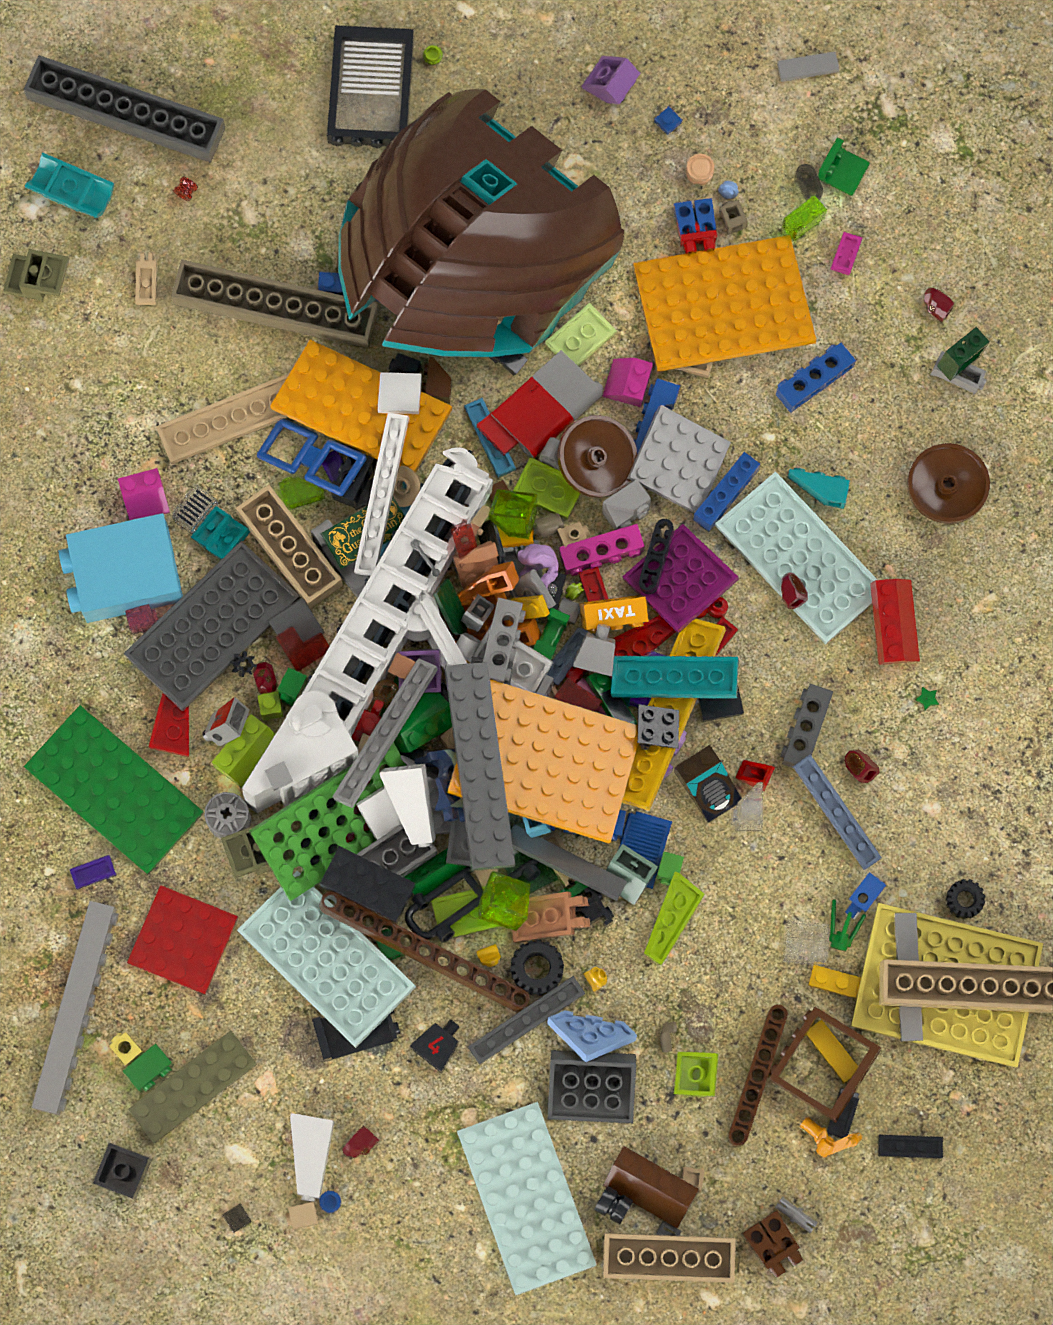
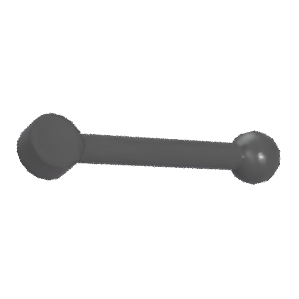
[411,539,440,577]

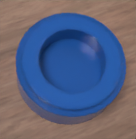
[319,1191,341,1213]

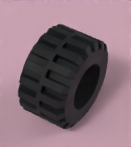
[511,939,564,996]

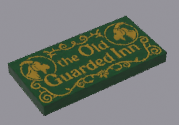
[320,496,405,569]

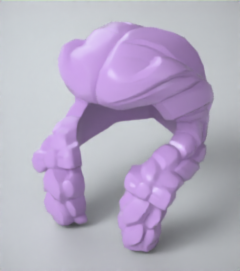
[517,544,559,590]

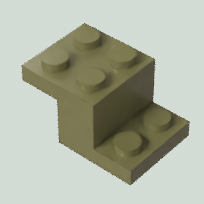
[3,249,69,301]
[221,824,292,879]

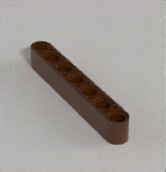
[727,1004,788,1147]

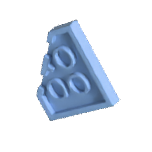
[547,1010,637,1062]

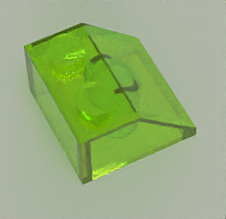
[488,489,537,539]
[478,871,530,931]

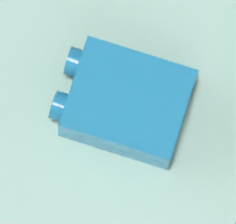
[58,513,183,623]

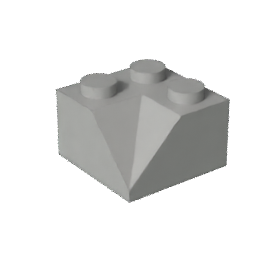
[602,479,651,530]

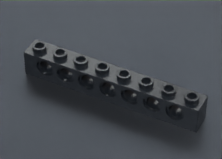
[331,353,422,508]

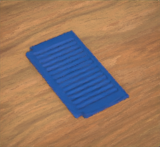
[618,811,672,889]

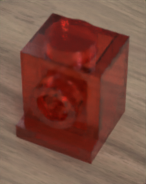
[451,522,478,558]

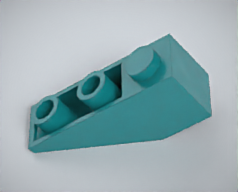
[787,468,850,509]

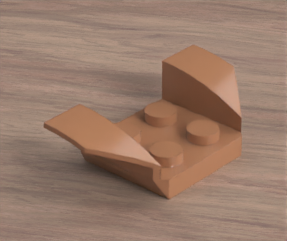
[452,541,510,598]

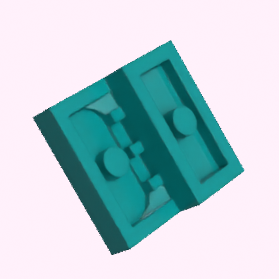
[191,506,250,560]

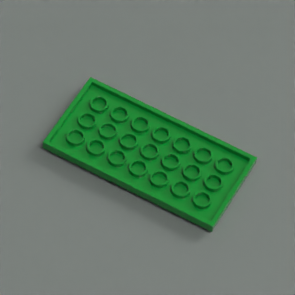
[23,705,204,875]

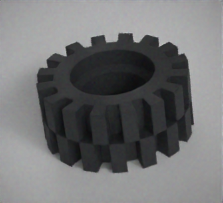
[946,879,986,919]

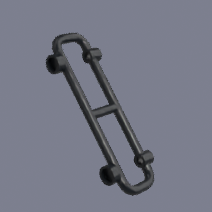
[405,858,541,943]

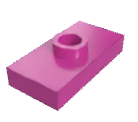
[830,232,863,276]

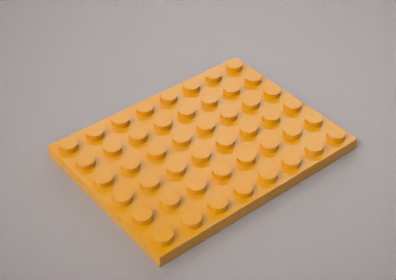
[633,235,817,372]
[447,679,638,844]

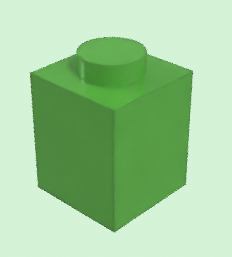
[657,851,684,886]

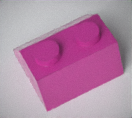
[602,357,653,407]
[118,468,170,520]

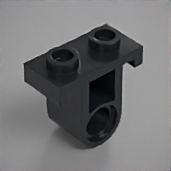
[574,887,614,930]

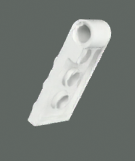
[456,625,553,693]

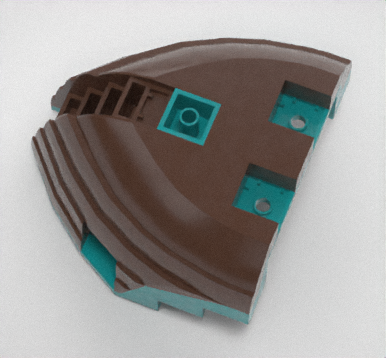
[338,89,624,357]

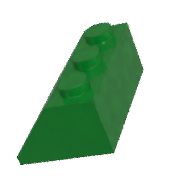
[381,692,452,753]

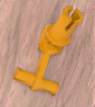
[800,1116,862,1158]

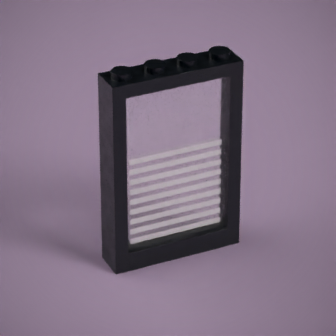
[327,25,415,148]

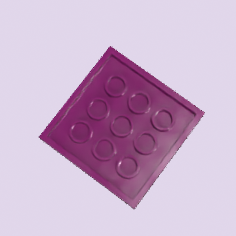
[622,524,739,633]

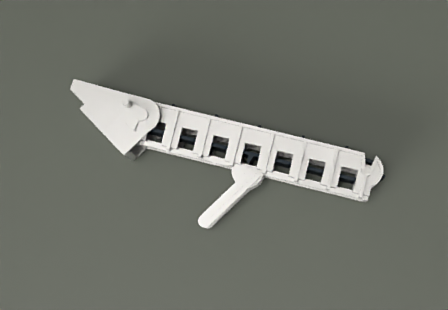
[242,447,493,813]

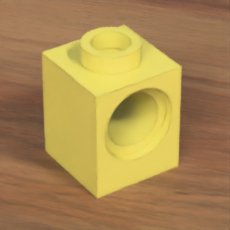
[110,1032,143,1067]

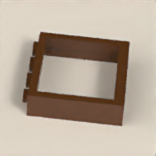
[769,1007,881,1123]

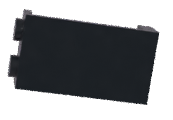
[312,1010,401,1062]

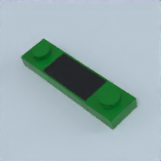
[585,672,638,725]

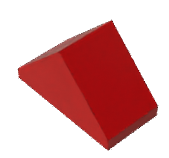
[735,760,775,792]

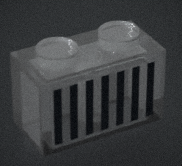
[172,485,218,535]

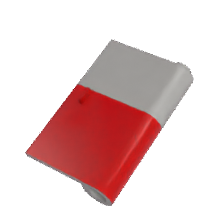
[491,350,603,459]

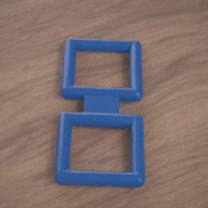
[257,419,367,496]

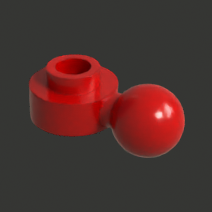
[696,597,728,619]

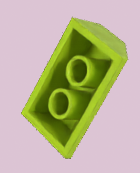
[212,714,276,788]

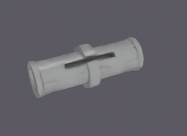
[775,1197,818,1234]

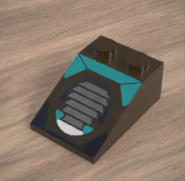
[674,745,743,823]

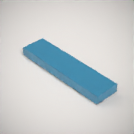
[464,398,516,478]

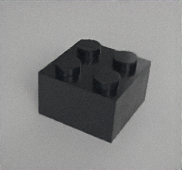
[93,1143,152,1200]

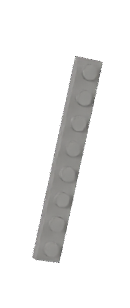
[333,658,438,808]

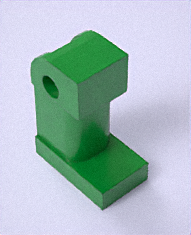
[533,608,570,661]

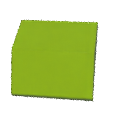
[674,1051,719,1097]

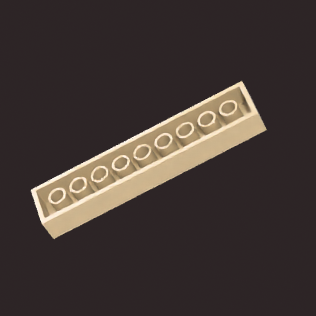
[879,960,1053,1013]

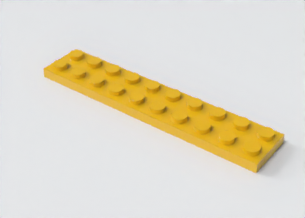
[622,618,726,811]

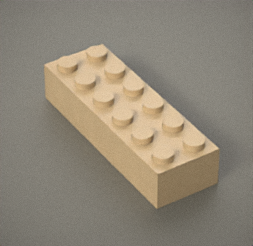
[236,484,343,609]
[603,1233,736,1283]

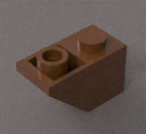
[422,357,452,404]

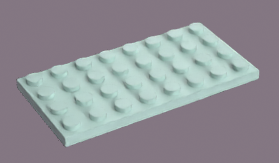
[715,471,877,645]
[237,871,416,1048]
[457,1102,597,1296]

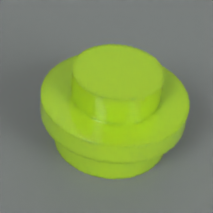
[423,45,443,65]
[565,583,584,601]

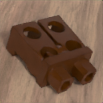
[741,1210,803,1278]

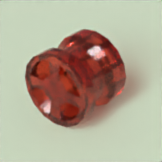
[173,177,198,201]

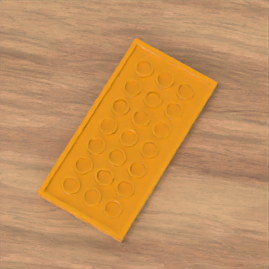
[270,340,453,473]

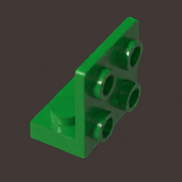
[817,137,870,196]

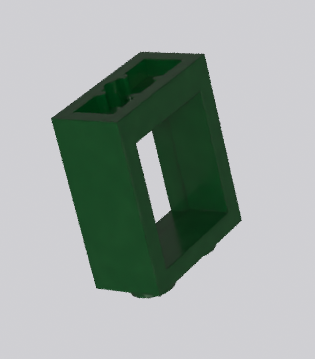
[937,327,990,381]

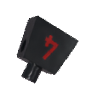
[410,1019,460,1073]

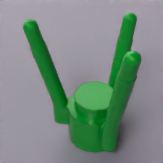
[828,899,866,952]

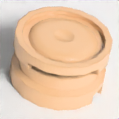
[686,154,714,186]

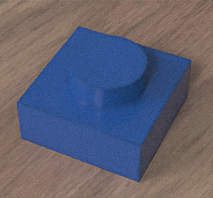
[654,106,682,135]

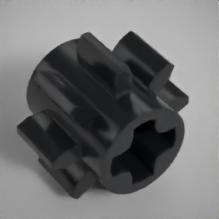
[229,651,257,677]

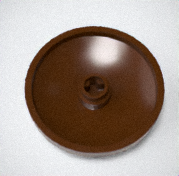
[557,415,637,498]
[907,443,990,524]

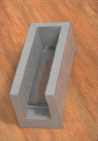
[930,351,987,395]

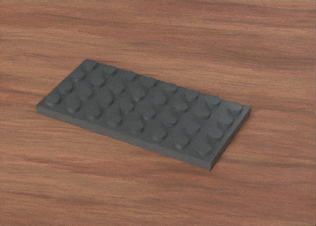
[123,541,300,711]

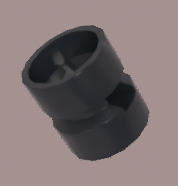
[594,1186,634,1225]

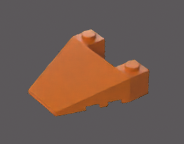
[455,561,541,646]

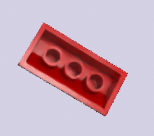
[870,579,920,665]

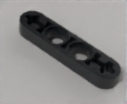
[639,519,674,594]

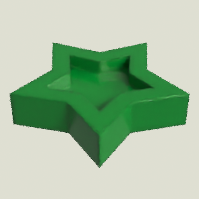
[915,687,939,711]

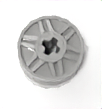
[204,792,251,840]

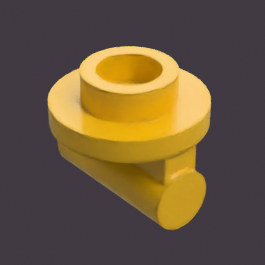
[476,944,501,967]
[583,967,607,992]

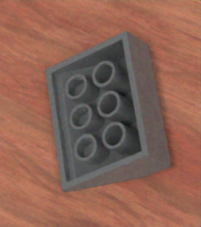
[548,1050,636,1124]

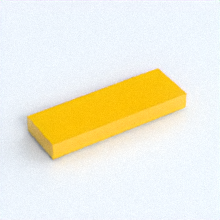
[806,1019,858,1083]

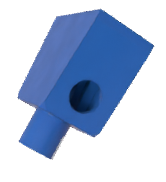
[845,872,886,920]

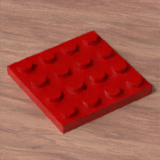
[127,885,239,995]

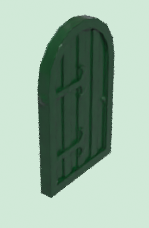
[433,578,467,635]

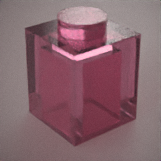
[125,604,158,635]

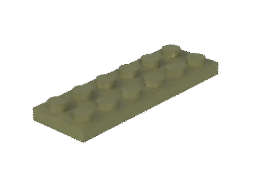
[128,1031,257,1144]

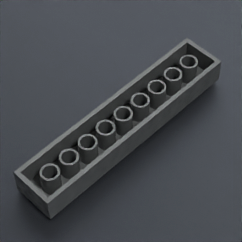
[23,55,226,163]

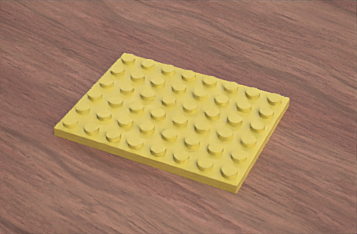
[850,903,1043,1068]

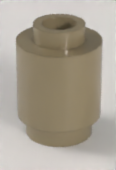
[533,513,564,539]

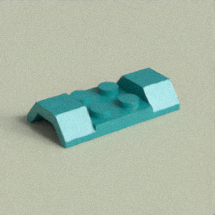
[25,152,115,218]

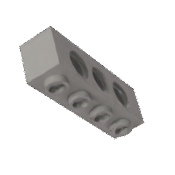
[483,598,526,683]

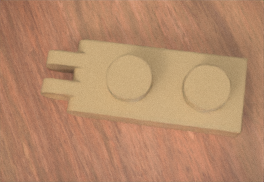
[135,252,157,305]

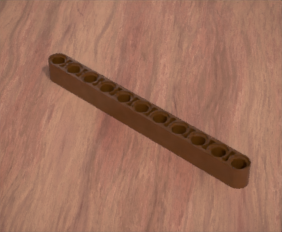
[319,891,530,1012]

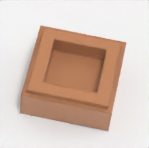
[388,652,416,680]

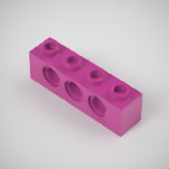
[559,524,645,576]

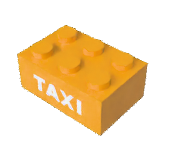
[579,595,648,633]

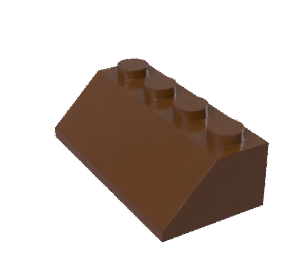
[603,1146,699,1229]

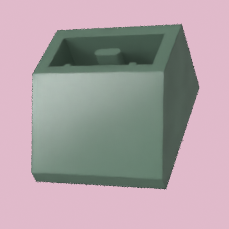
[606,844,658,905]

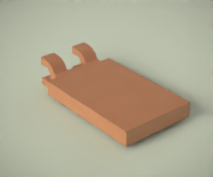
[510,892,590,943]

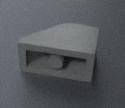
[461,594,496,632]

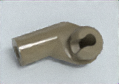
[660,1021,677,1053]

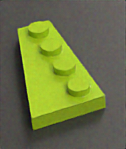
[644,872,705,965]

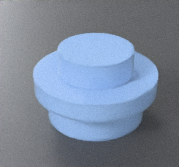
[718,181,739,199]

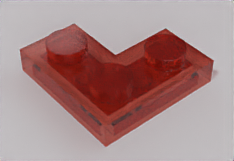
[275,626,330,671]

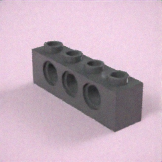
[780,683,834,768]

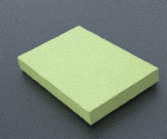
[545,303,617,367]

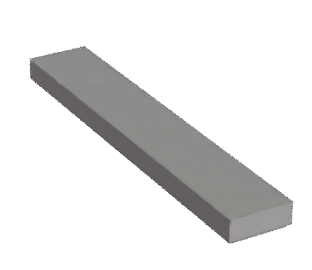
[894,913,923,1041]

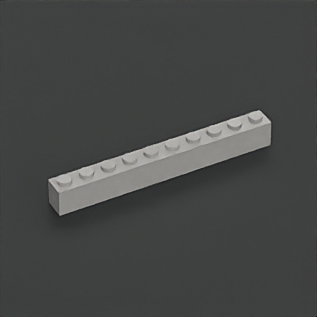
[32,901,119,1116]

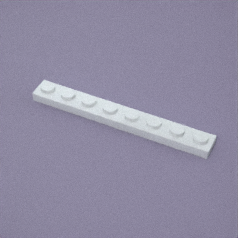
[354,413,409,576]

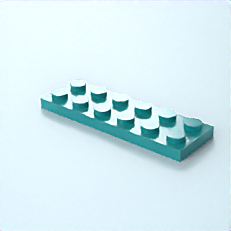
[611,656,739,698]

